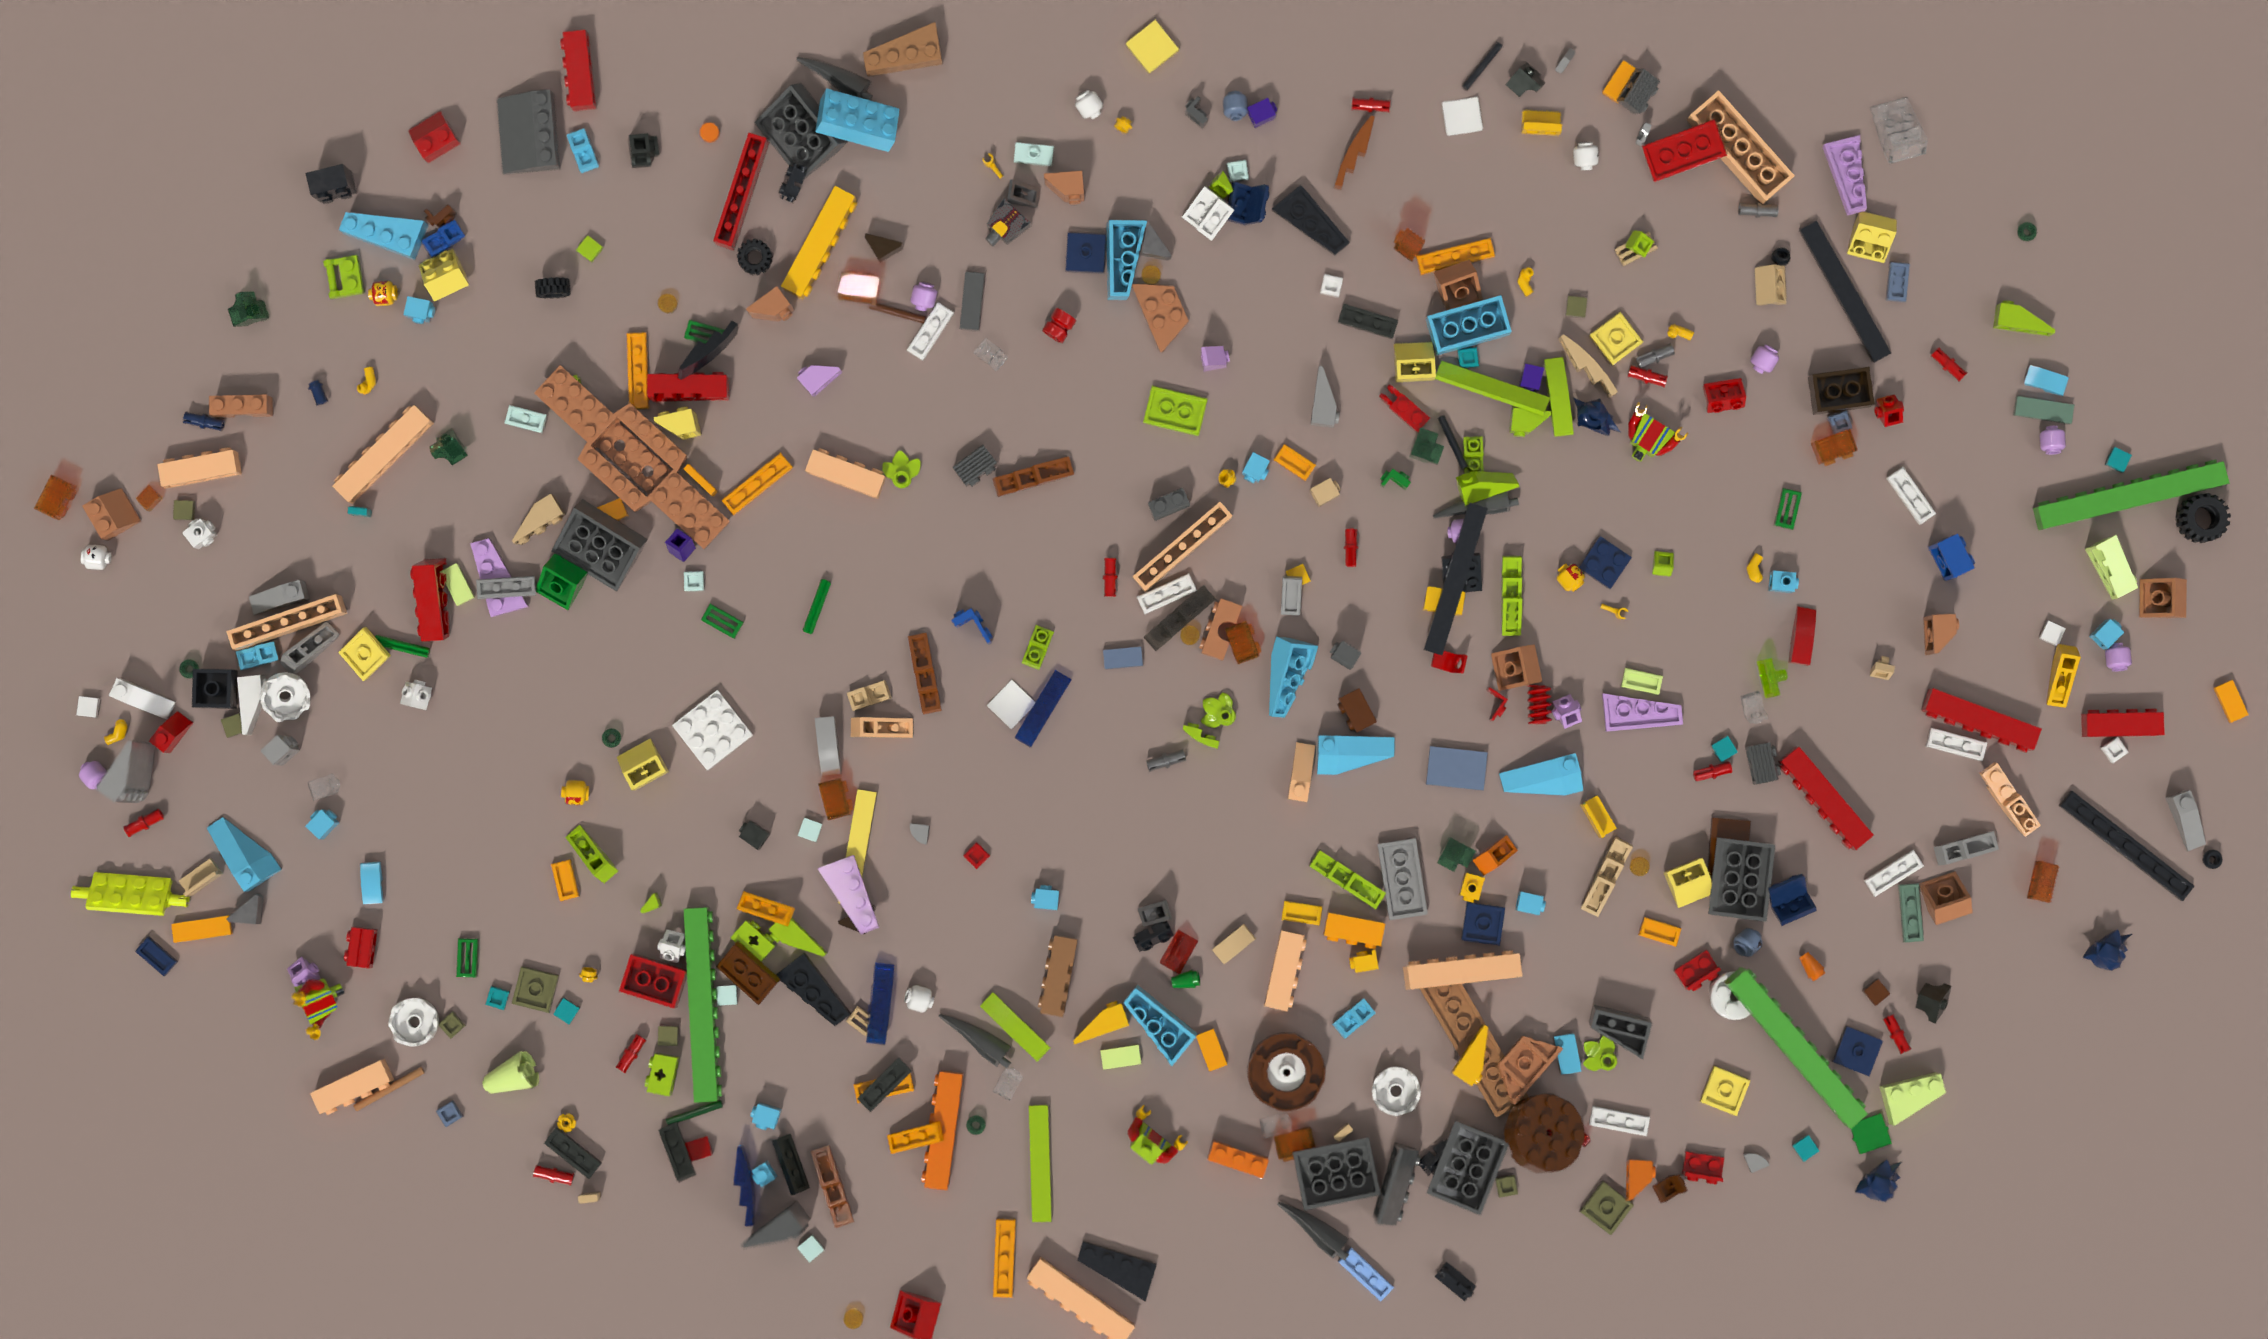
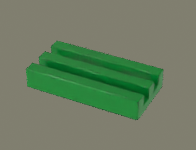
[684,320,725,344]
[1774,488,1802,530]
[701,604,744,639]
[456,938,479,978]

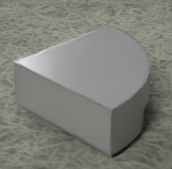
[1555,48,1576,74]
[1636,123,1652,146]
[910,823,929,845]
[1743,1153,1770,1173]

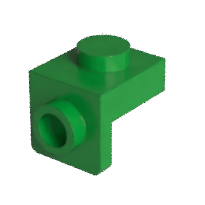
[1380,469,1411,490]

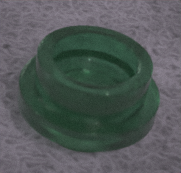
[2017,222,2037,242]
[179,659,199,679]
[602,728,621,748]
[966,1115,986,1135]

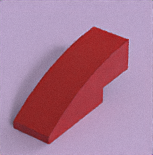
[1788,606,1816,666]

